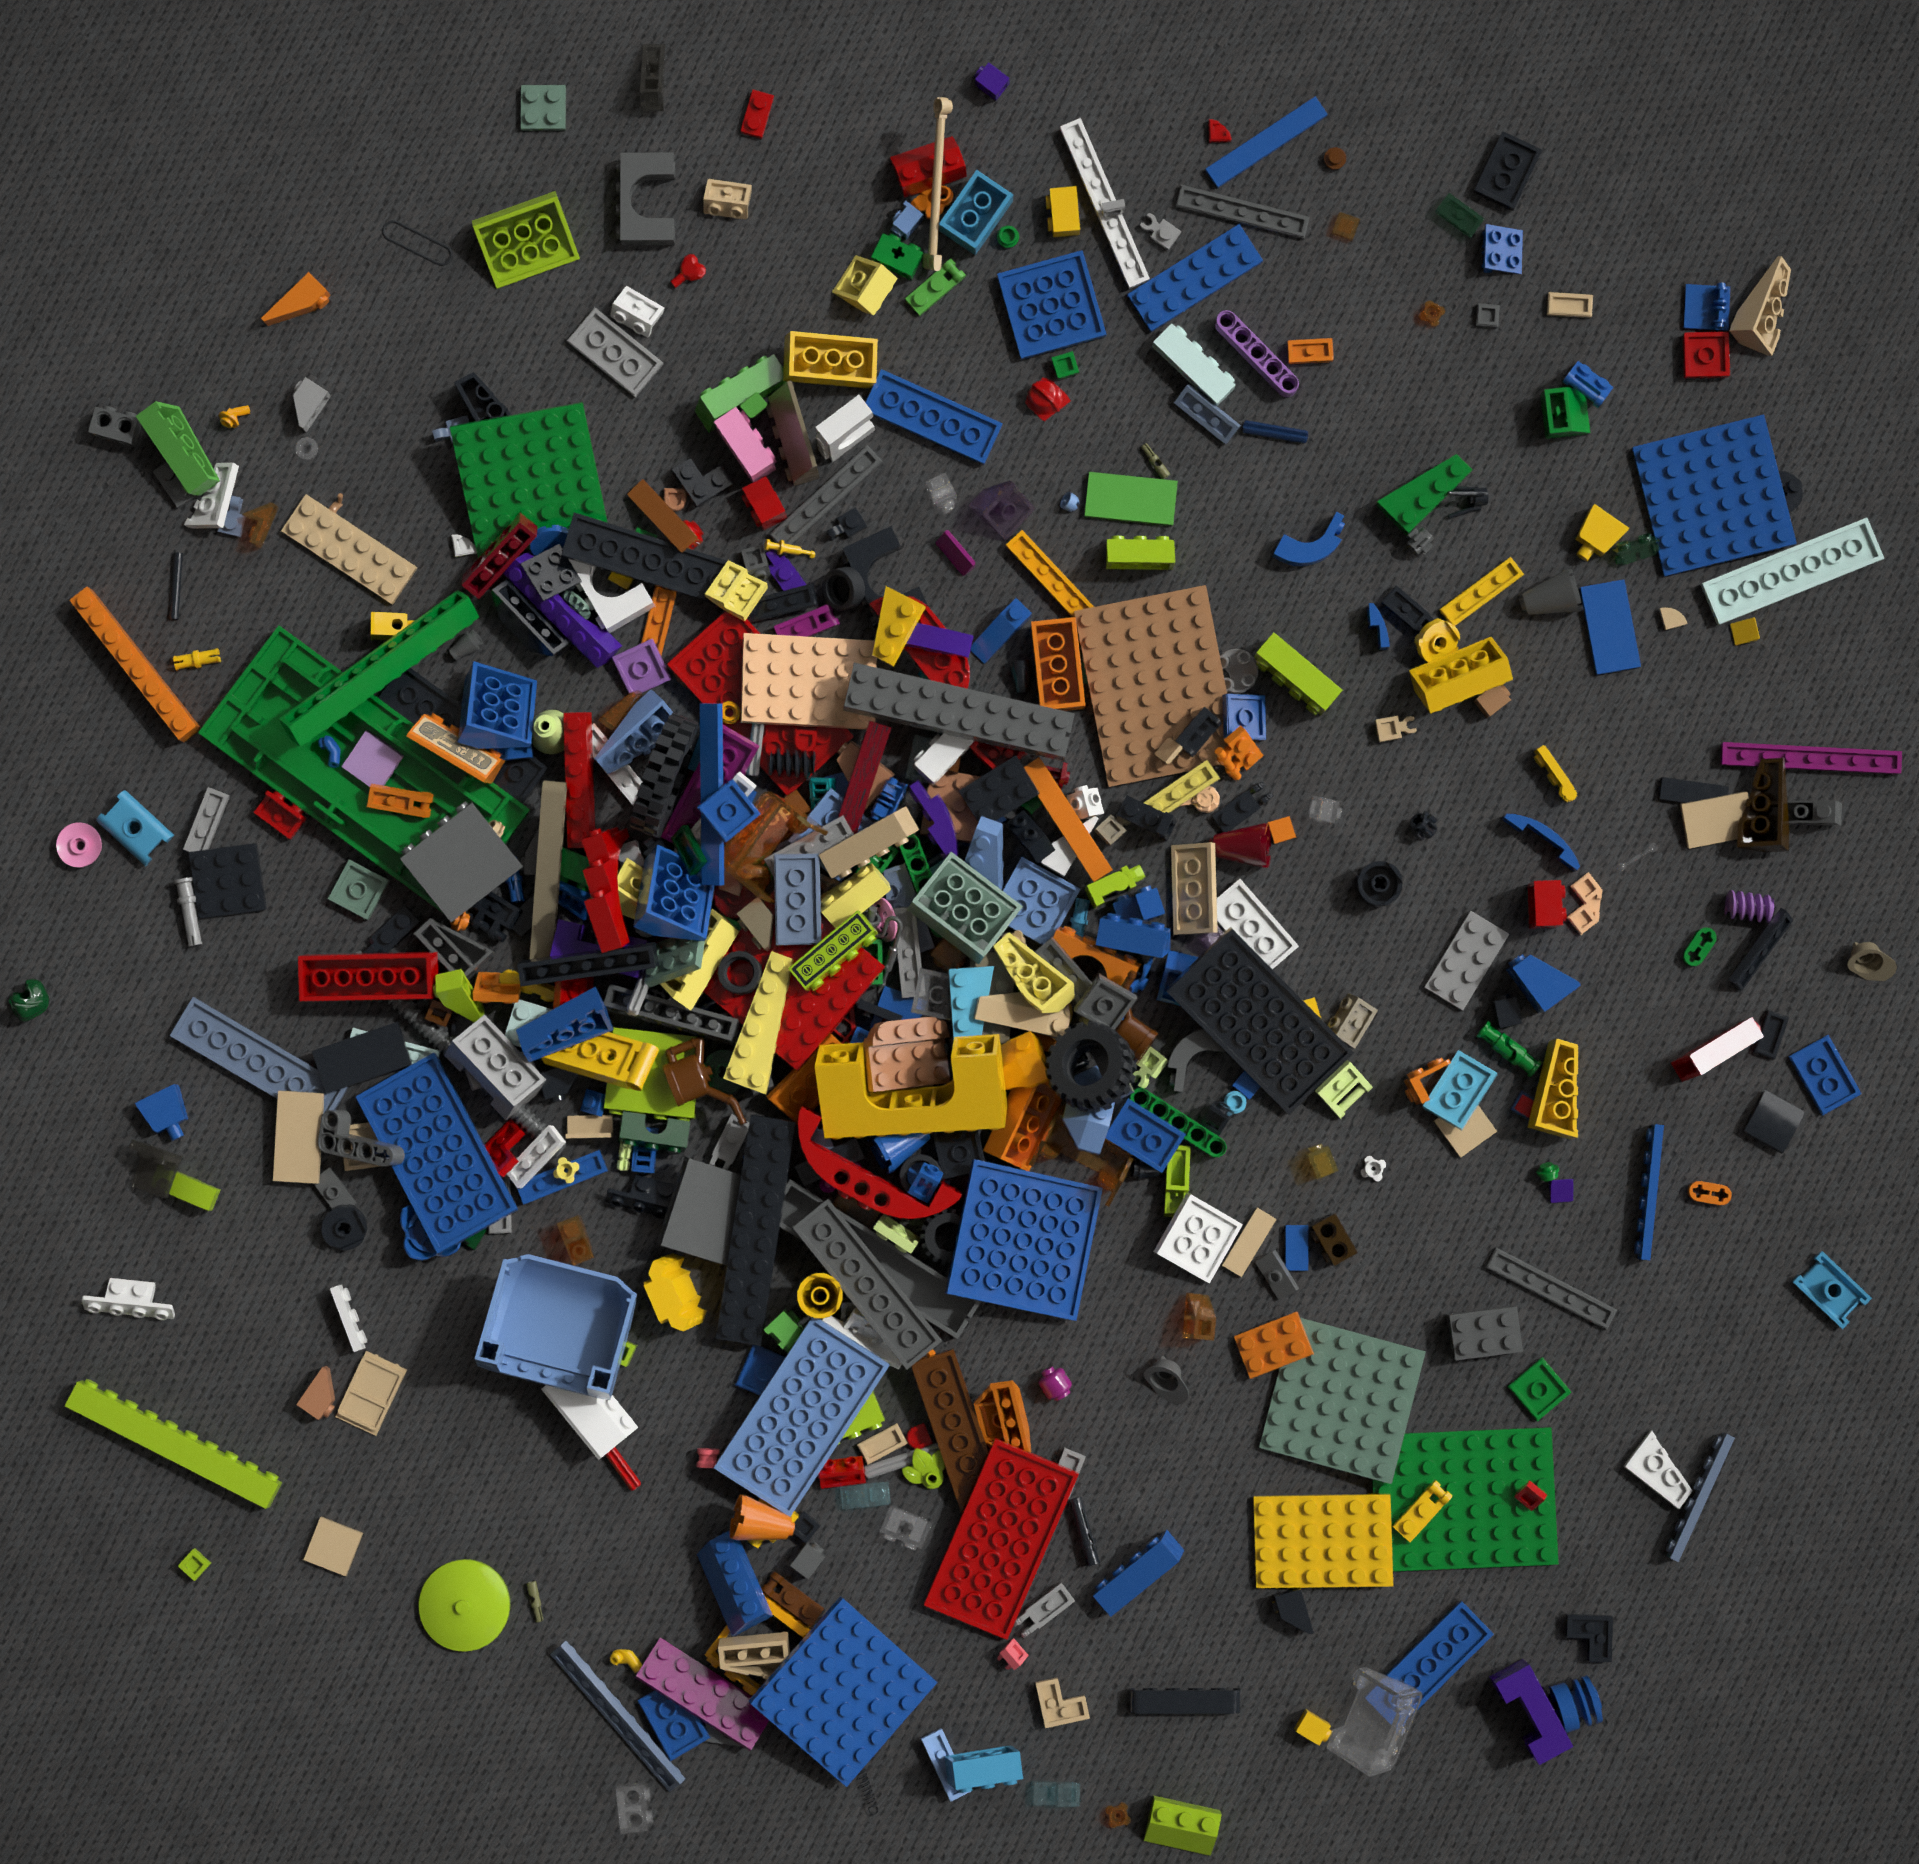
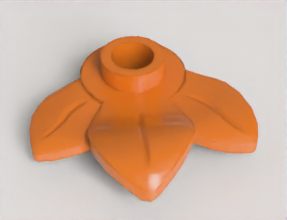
[910,185,954,219]

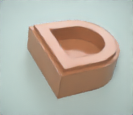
[664,488,687,512]

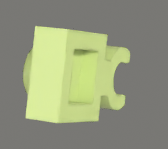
[1133,1047,1169,1089]

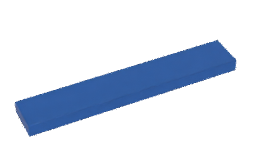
[1205,96,1328,189]

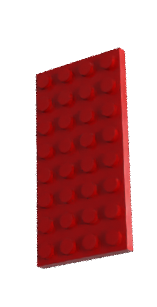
[667,611,854,795]
[924,1438,1079,1640]

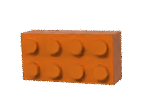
[1031,617,1085,711]

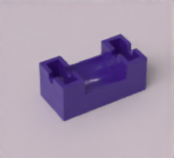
[550,919,651,978]
[1489,1659,1573,1765]

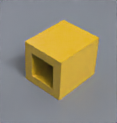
[1294,1709,1331,1746]

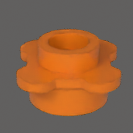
[450,911,470,932]

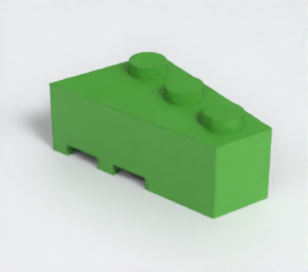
[764,1309,804,1353]

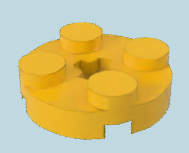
[1415,618,1460,662]

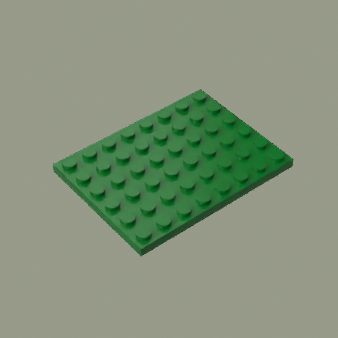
[1372,1427,1559,1571]

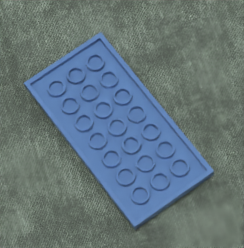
[714,1317,890,1517]

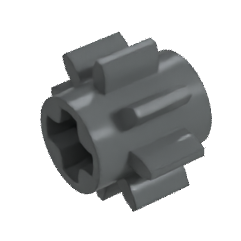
[1406,528,1434,555]

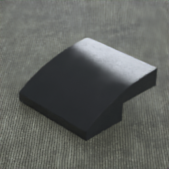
[1742,1090,1805,1154]

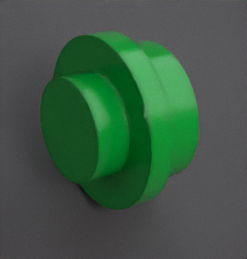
[997,226,1019,248]
[1536,1162,1559,1181]

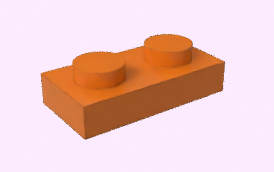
[1287,338,1334,364]

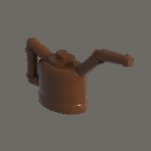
[1115,970,1158,1065]
[662,1037,747,1125]

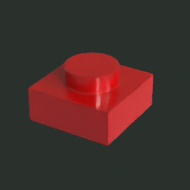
[1514,1480,1547,1511]

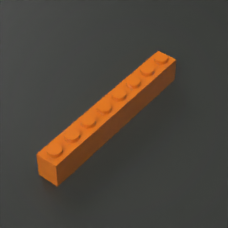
[70,587,201,742]

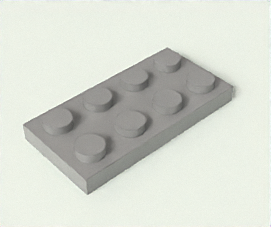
[1424,911,1509,1011]

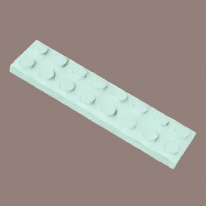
[1701,518,1884,626]

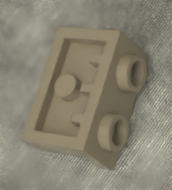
[1328,993,1378,1049]

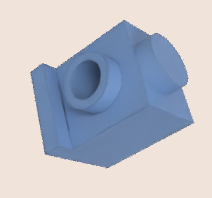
[890,201,923,240]

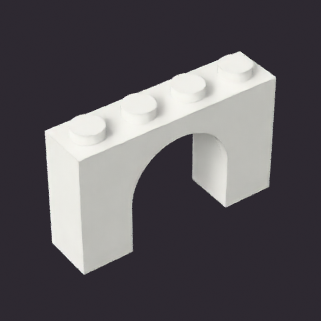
[815,395,875,462]
[569,559,656,633]

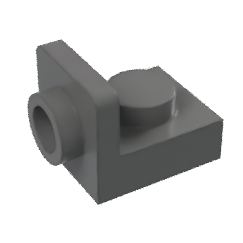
[741,544,772,581]

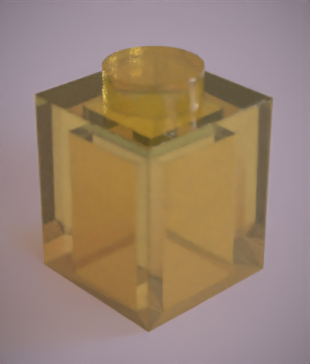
[1306,1143,1338,1179]

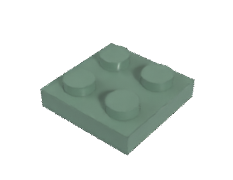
[521,85,566,131]
[328,860,390,920]

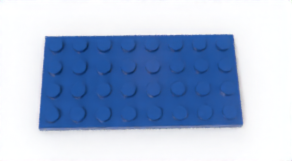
[356,1053,518,1254]

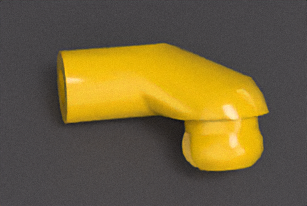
[610,1649,642,1673]

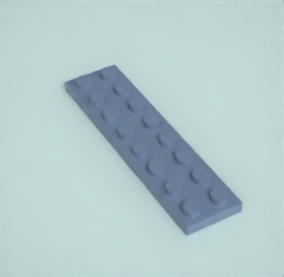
[170,997,349,1114]

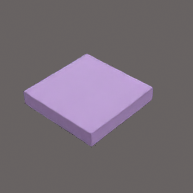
[342,730,404,787]

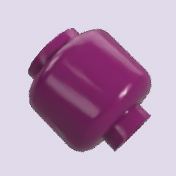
[1038,1366,1072,1401]

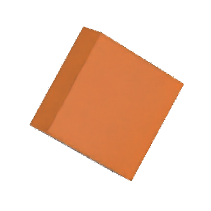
[1268,816,1296,844]

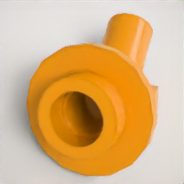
[218,405,250,428]

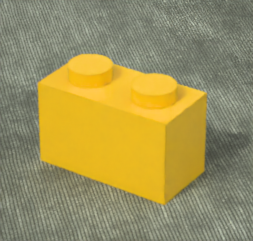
[1045,186,1080,237]

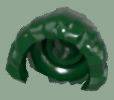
[9,979,49,1022]

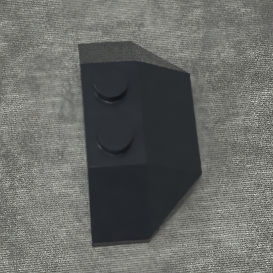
[491,579,569,656]

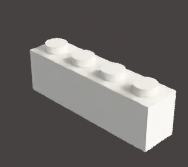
[913,734,974,786]

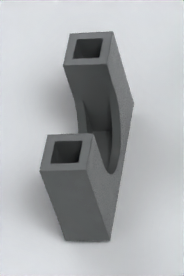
[616,152,675,245]

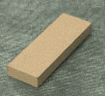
[1222,1208,1276,1277]

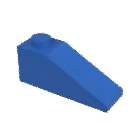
[971,598,1032,664]

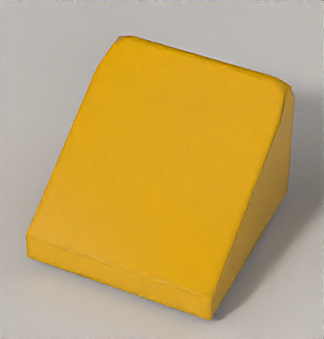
[1730,617,1760,646]

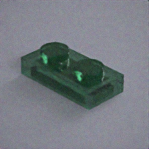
[1435,193,1485,238]

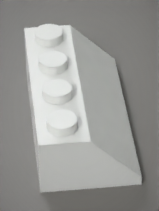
[542,1385,638,1460]

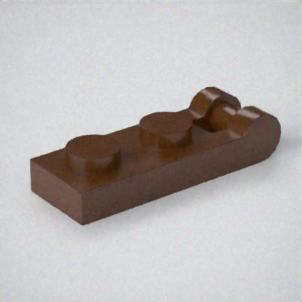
[761,1571,824,1627]

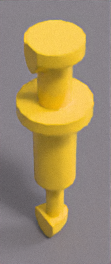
[764,539,816,558]

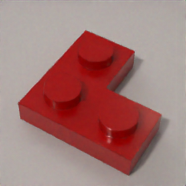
[485,1119,525,1177]

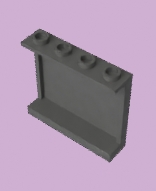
[400,801,523,922]
[656,1157,741,1266]

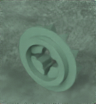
[561,590,591,620]

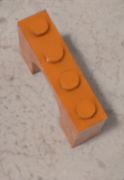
[1053,926,1141,991]

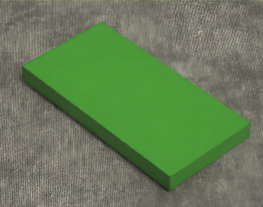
[1084,472,1178,526]

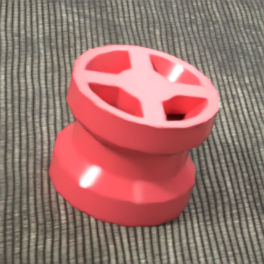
[696,1448,720,1468]

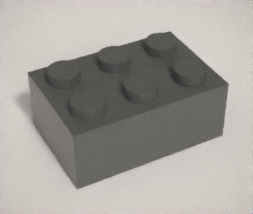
[1446,1306,1523,1360]

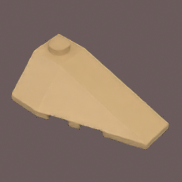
[974,992,1070,1037]

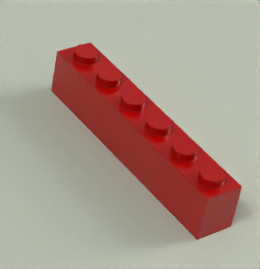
[563,712,595,848]

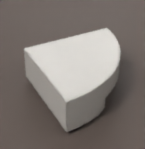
[451,535,477,558]

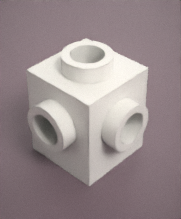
[1067,785,1104,820]

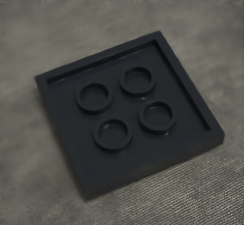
[189,843,267,918]

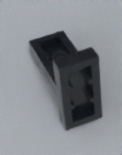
[1117,795,1177,841]

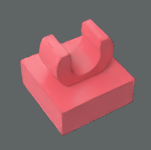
[997,1638,1029,1670]

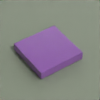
[612,638,672,698]

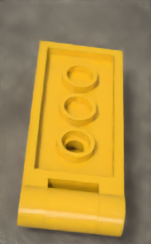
[541,1032,659,1091]

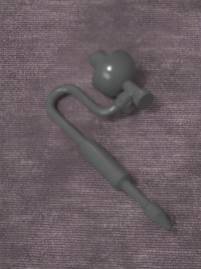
[863,906,903,994]

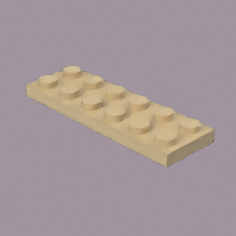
[281,494,417,605]

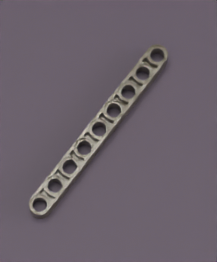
[530,781,567,959]

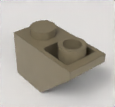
[737,897,775,951]

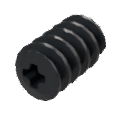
[769,748,816,779]

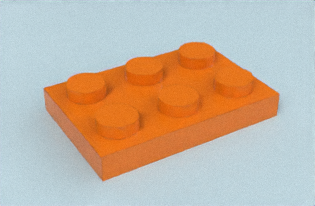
[1234,1312,1314,1379]

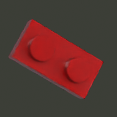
[741,90,774,139]

